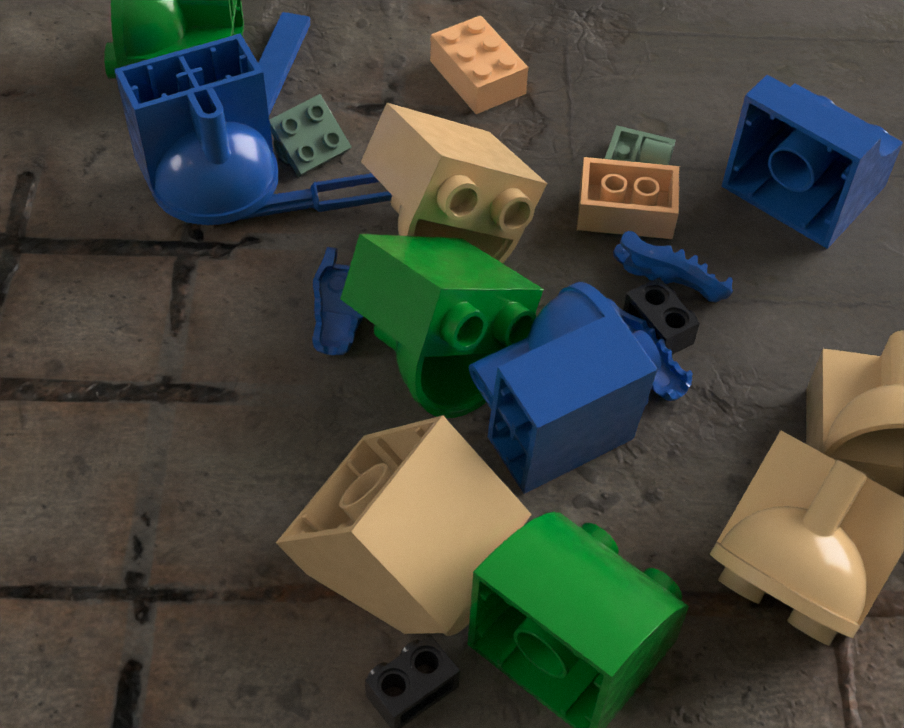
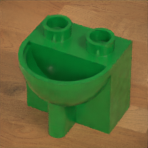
[104,0,244,79]
[340,234,544,418]

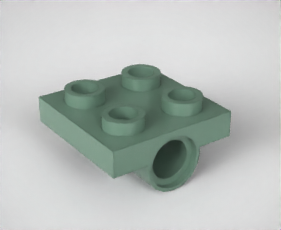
[269,94,352,177]
[605,126,676,165]

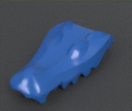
[613,231,733,303]
[312,247,364,355]
[606,298,693,401]

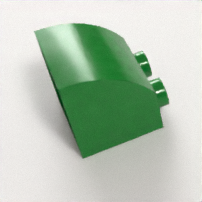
[467,512,689,728]

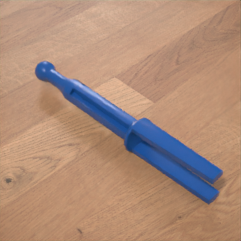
[240,173,392,220]

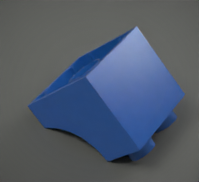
[721,75,903,249]

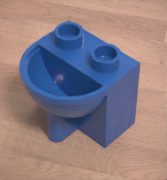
[114,33,279,225]
[469,282,661,494]

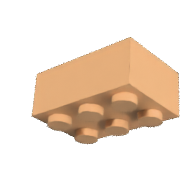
[430,15,528,114]
[577,157,679,239]

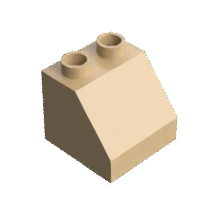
[276,415,531,636]

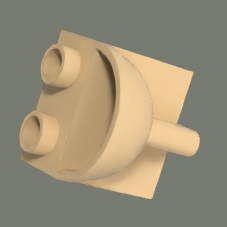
[361,103,548,263]
[806,330,904,497]
[710,431,904,646]

